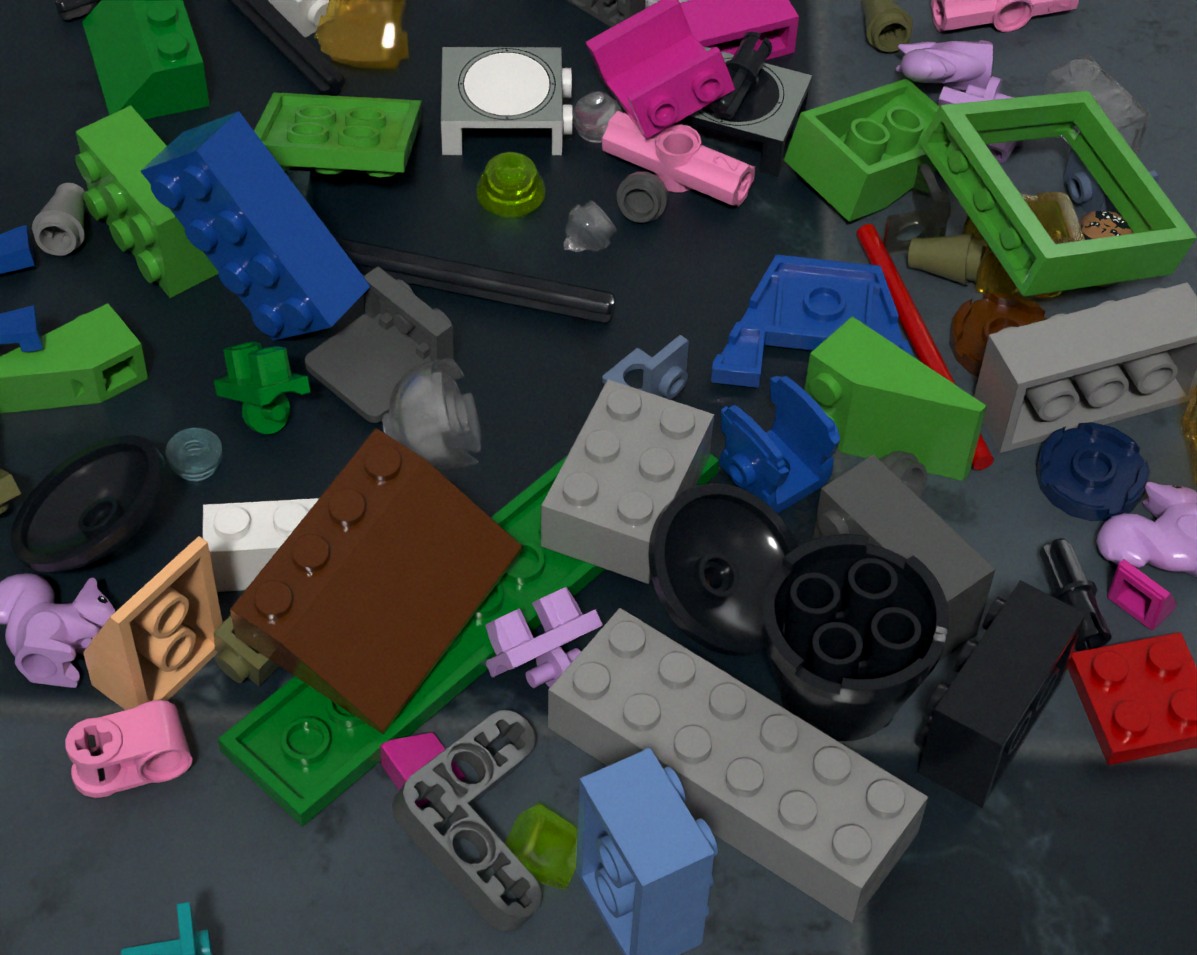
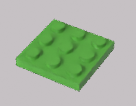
[254,92,422,177]

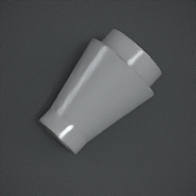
[32,183,85,256]

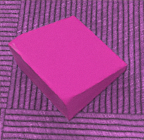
[1107,559,1177,631]
[380,732,465,807]

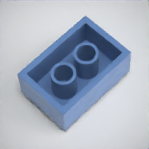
[576,748,718,955]

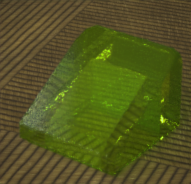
[505,803,578,890]

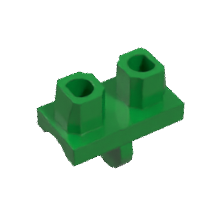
[214,341,310,434]

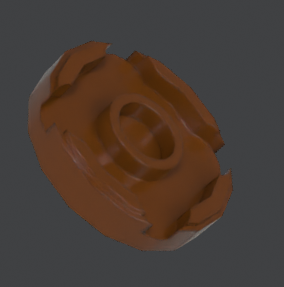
[949,292,1047,377]

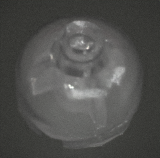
[382,358,482,472]

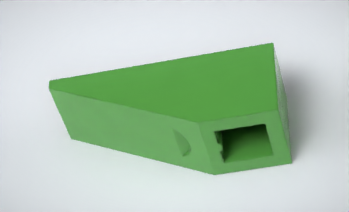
[0,303,148,414]

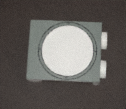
[441,47,572,155]

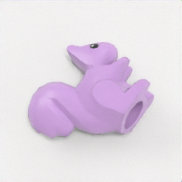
[896,40,993,90]
[1096,482,1197,577]
[0,573,116,688]

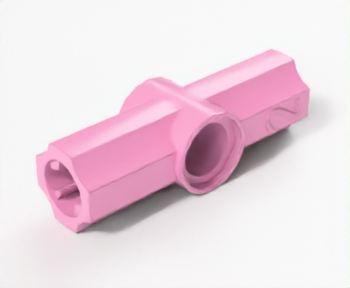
[930,0,1079,32]
[602,111,755,207]

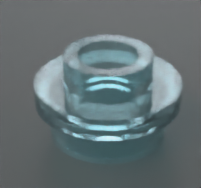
[166,428,223,481]

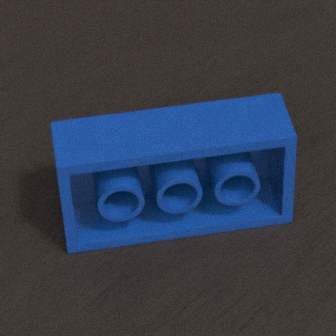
[141,111,371,341]

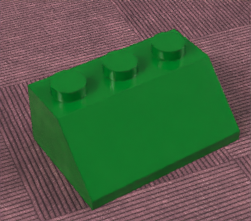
[82,0,210,120]

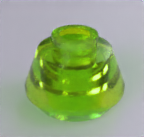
[476,152,546,218]

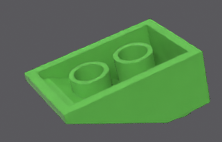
[784,78,939,222]
[805,316,987,481]

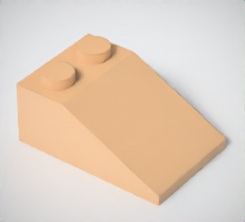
[83,536,223,710]

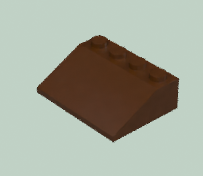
[230,428,522,735]

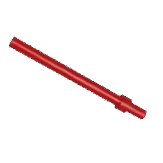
[856,224,994,470]

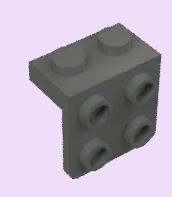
[305,266,454,423]

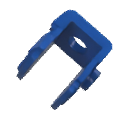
[719,376,840,514]

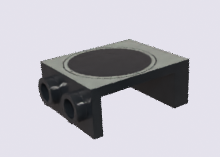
[673,47,812,177]

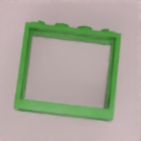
[920,91,1197,297]

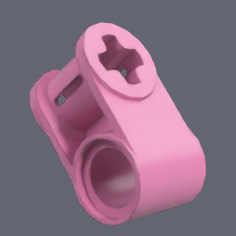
[65,700,192,798]

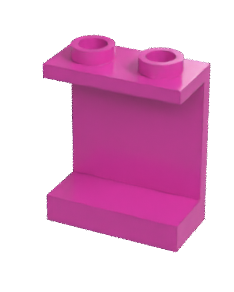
[585,0,735,139]

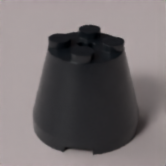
[760,534,949,741]

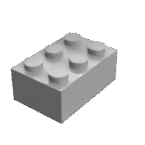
[541,379,714,584]

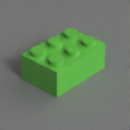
[75,105,219,298]

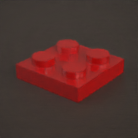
[1068,632,1197,765]

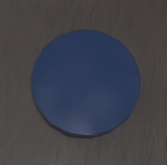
[1036,422,1150,521]

